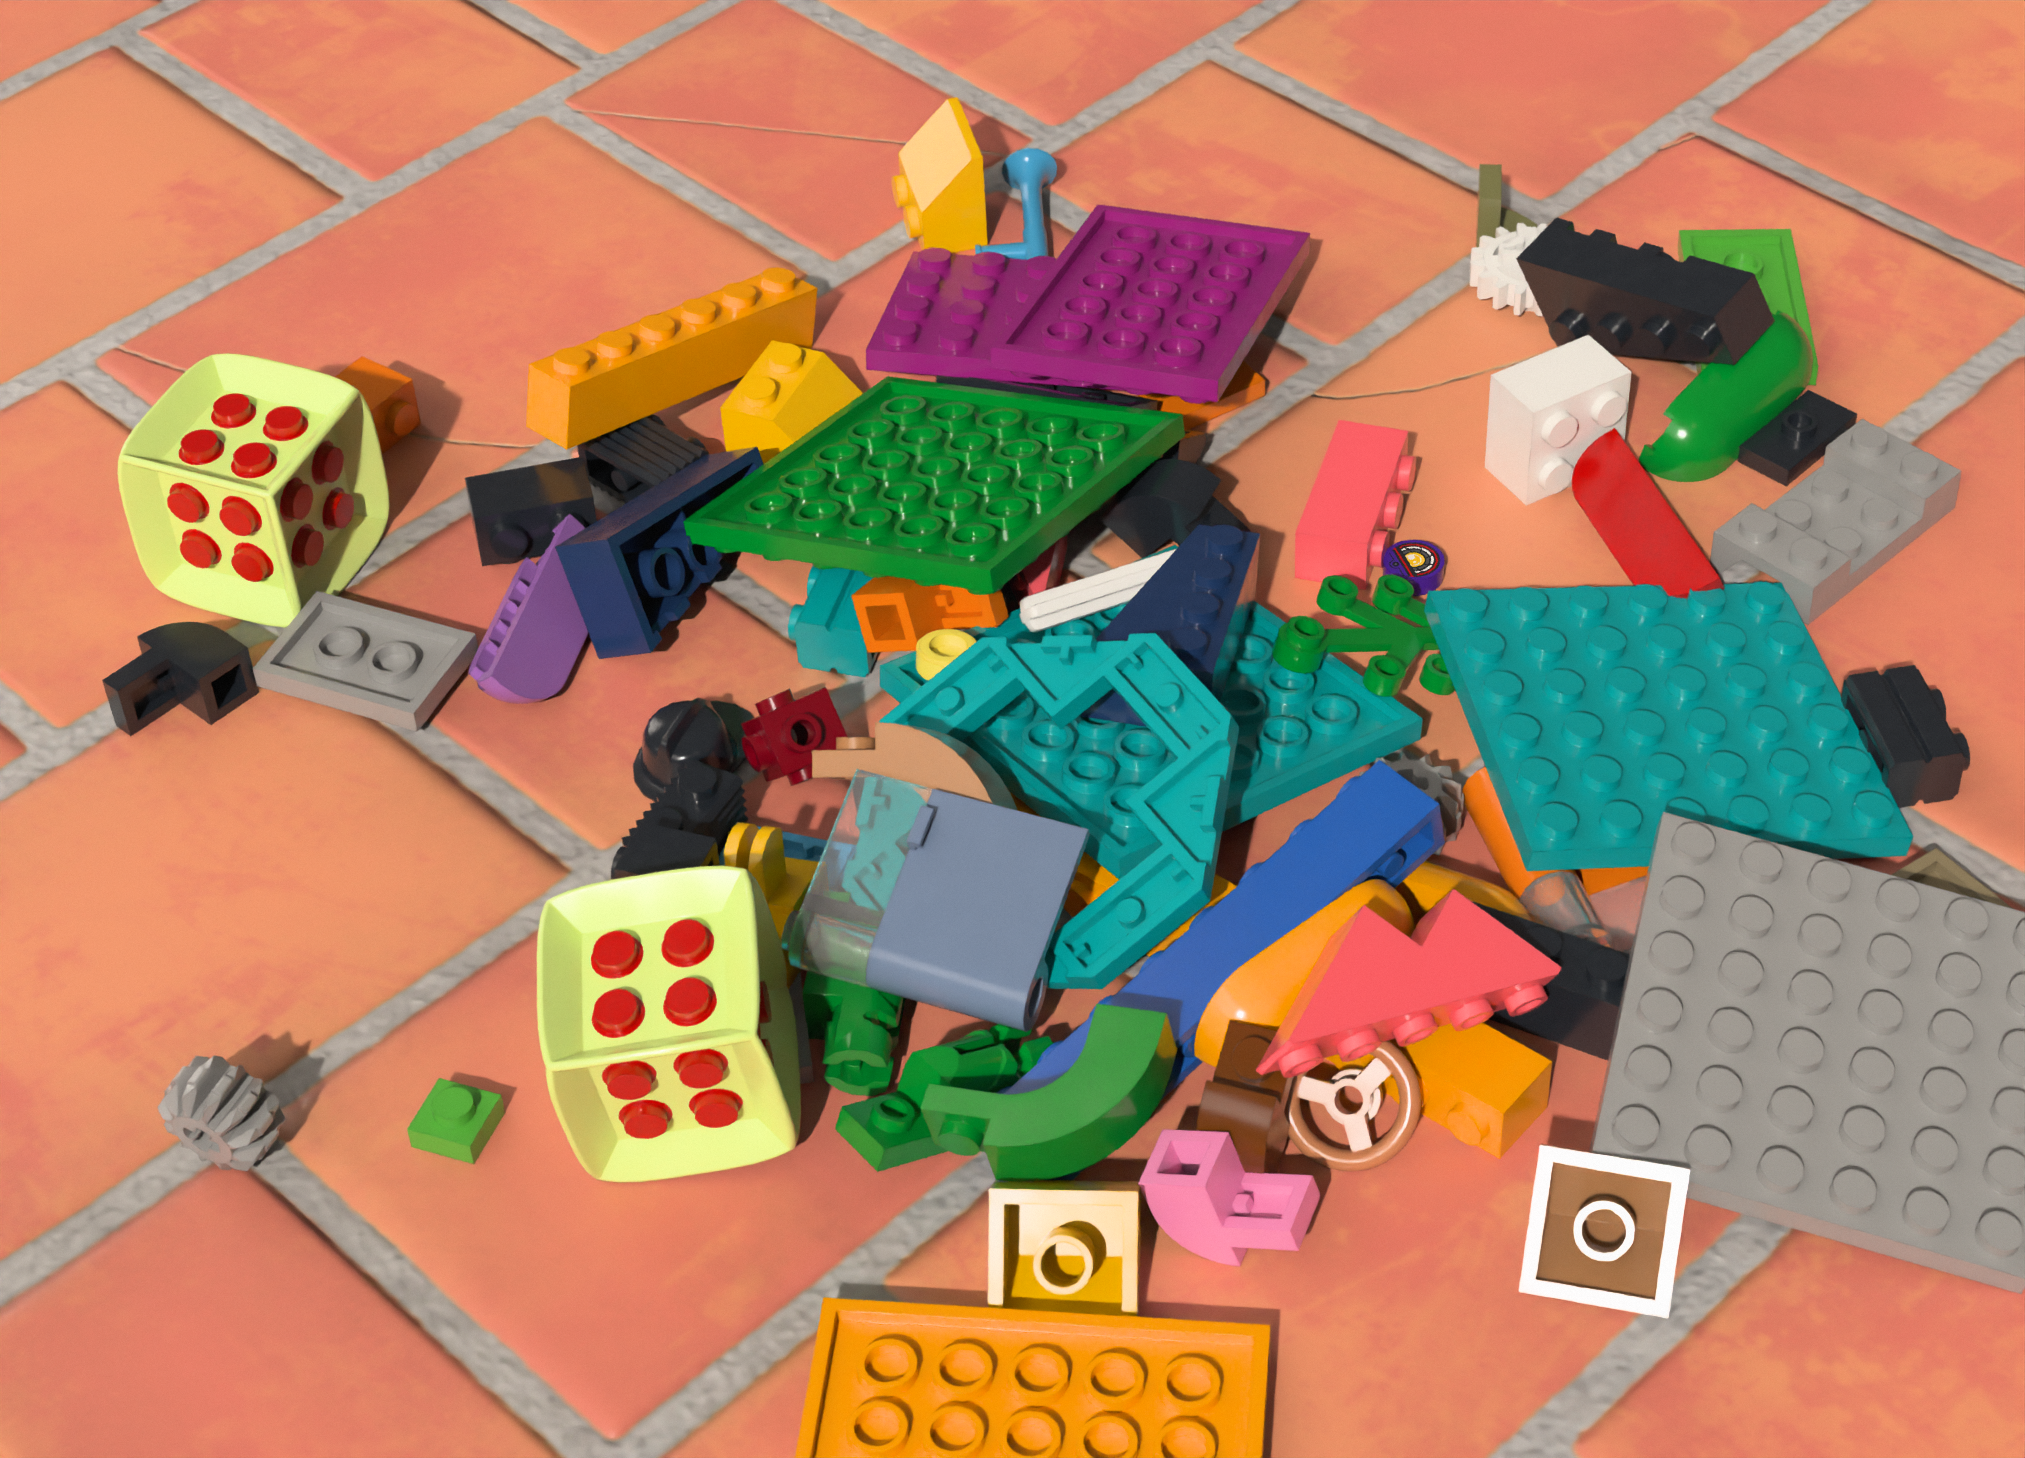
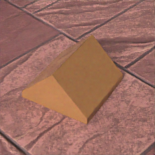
[1519,1144,1690,1318]

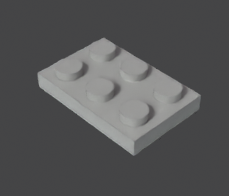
[253,591,478,732]

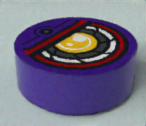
[1383,540,1445,596]

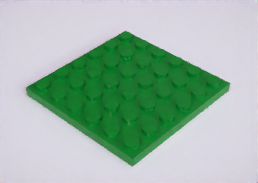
[684,376,1185,595]

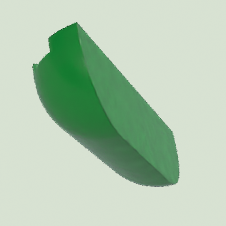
[1639,310,1813,482]

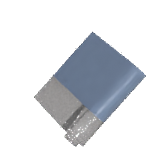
[781,769,1090,1032]

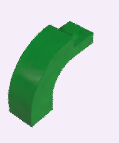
[921,1004,1177,1182]

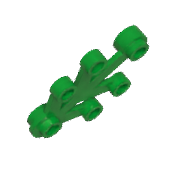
[1272,575,1455,697]

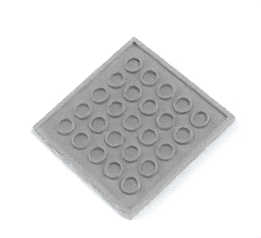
[1589,812,2025,1294]

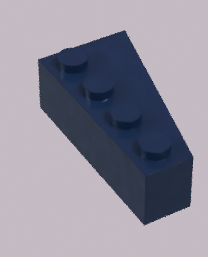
[555,447,763,659]
[1081,525,1260,727]

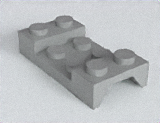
[1710,419,1962,625]

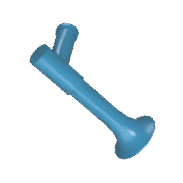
[975,148,1057,260]

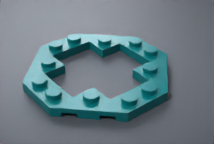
[843,633,1239,989]

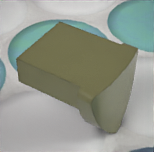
[1476,164,1537,247]

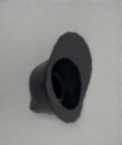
[633,698,754,802]

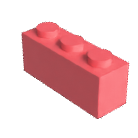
[1295,420,1416,590]

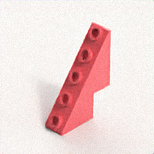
[1255,889,1562,1078]

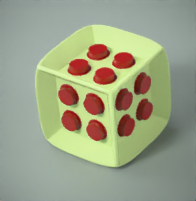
[117,353,390,628]
[537,866,801,1183]

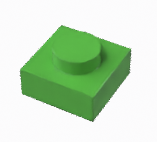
[407,1078,505,1164]

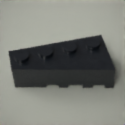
[1516,217,1774,365]

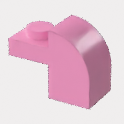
[1138,1129,1321,1266]

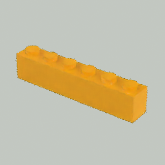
[526,267,818,449]

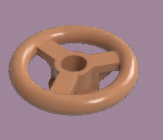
[1283,1041,1421,1172]

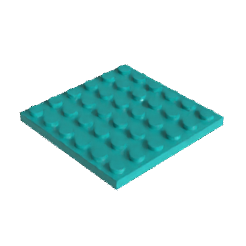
[880,545,1423,880]
[1424,581,1914,871]

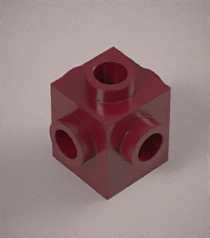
[741,687,848,786]

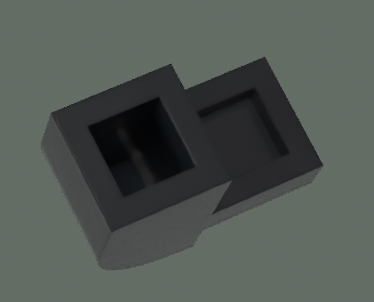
[1100,459,1251,558]
[102,622,259,736]

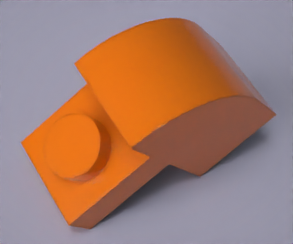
[851,576,1009,653]

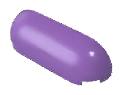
[468,514,588,704]

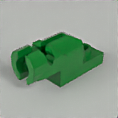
[802,892,906,1096]
[835,1024,1053,1172]

